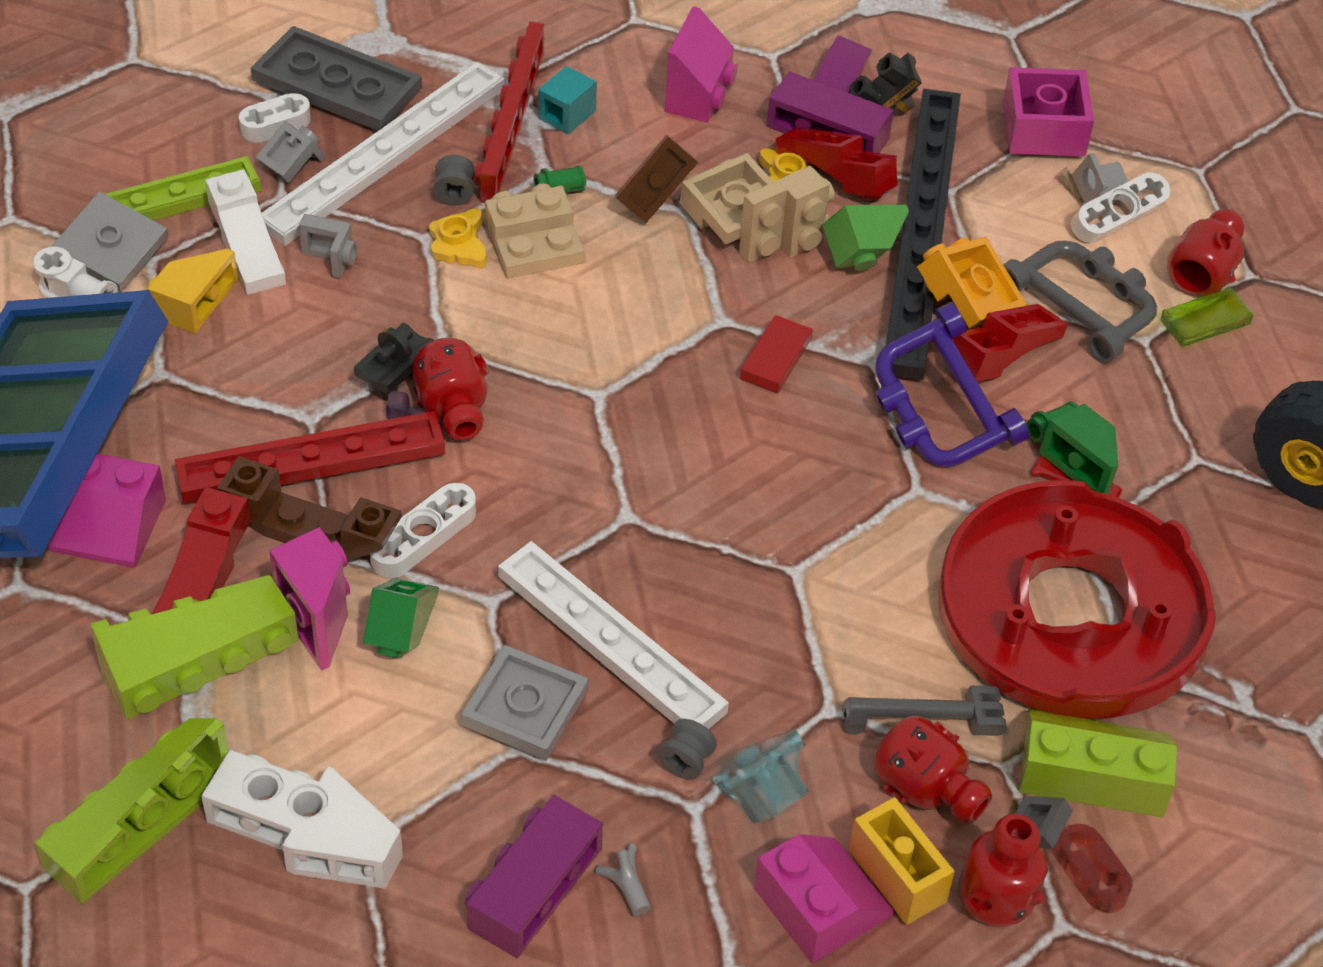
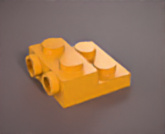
[917,236,1027,329]

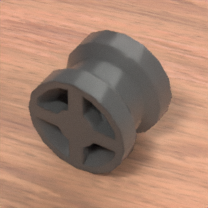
[434,155,475,205]
[657,718,717,780]

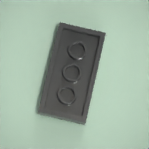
[250,26,422,131]

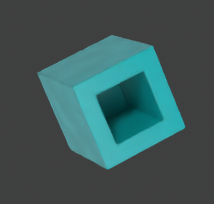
[538,66,597,135]

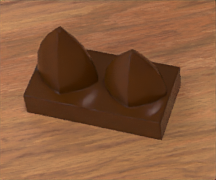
[615,134,698,223]

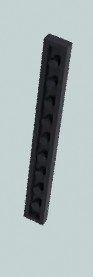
[886,88,961,380]

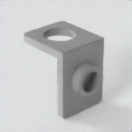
[1072,153,1128,203]

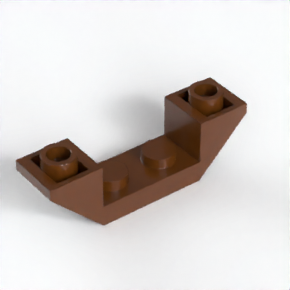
[217,456,402,562]

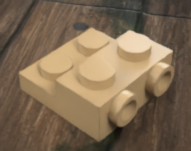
[679,153,773,244]
[739,166,834,263]
[485,184,585,279]

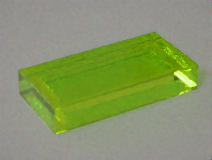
[1160,287,1254,348]

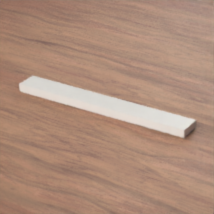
[261,62,505,246]

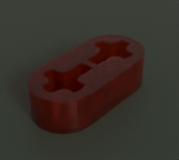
[1056,824,1133,913]

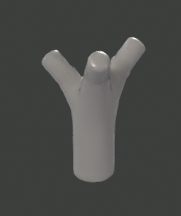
[596,844,651,916]

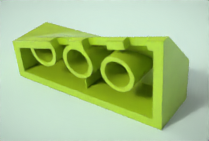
[90,575,299,720]
[34,718,229,904]

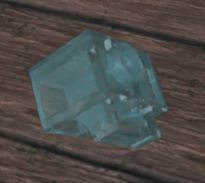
[712,729,810,824]

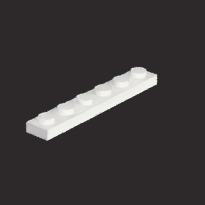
[498,541,729,729]

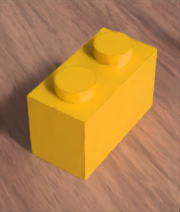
[848,797,955,925]

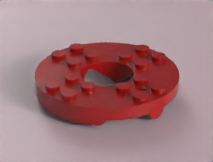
[938,480,1216,719]

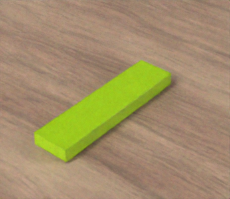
[105,156,261,221]

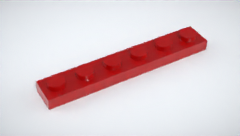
[474,21,544,203]
[174,411,445,504]

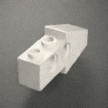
[202,750,403,889]

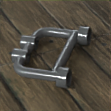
[1003,240,1157,364]

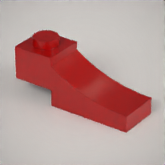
[776,127,898,200]
[944,304,1068,383]
[152,487,251,614]

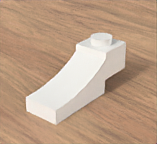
[205,170,286,295]

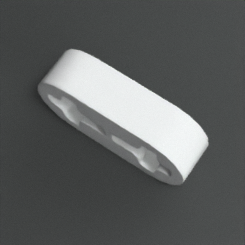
[238,93,311,143]

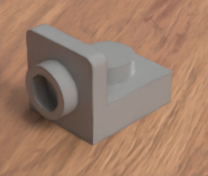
[255,121,326,183]

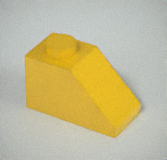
[147,249,238,334]

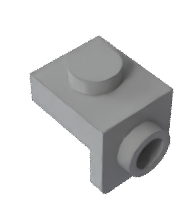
[299,214,357,279]

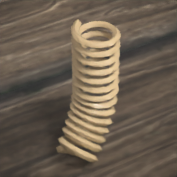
[1059,167,1083,201]

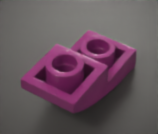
[814,35,872,94]

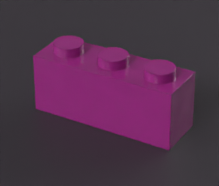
[766,71,894,153]
[465,794,603,959]

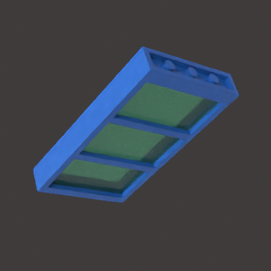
[0,290,168,558]

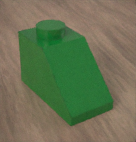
[1039,404,1118,495]
[363,577,439,657]

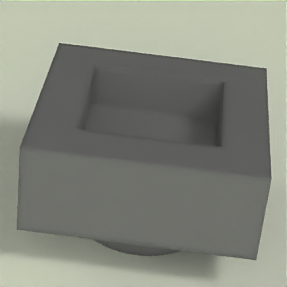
[1015,796,1073,849]

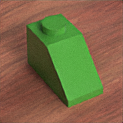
[822,205,909,271]

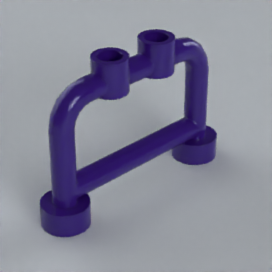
[875,302,1030,468]

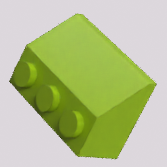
[1019,709,1177,817]

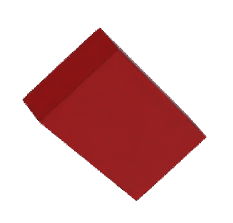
[740,315,813,393]

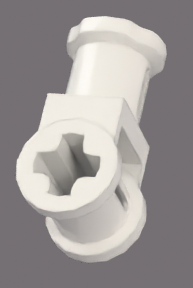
[33,246,117,298]

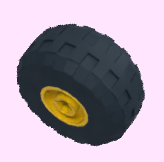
[1253,380,1323,507]

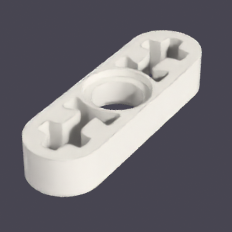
[1071,172,1170,243]
[370,483,476,578]

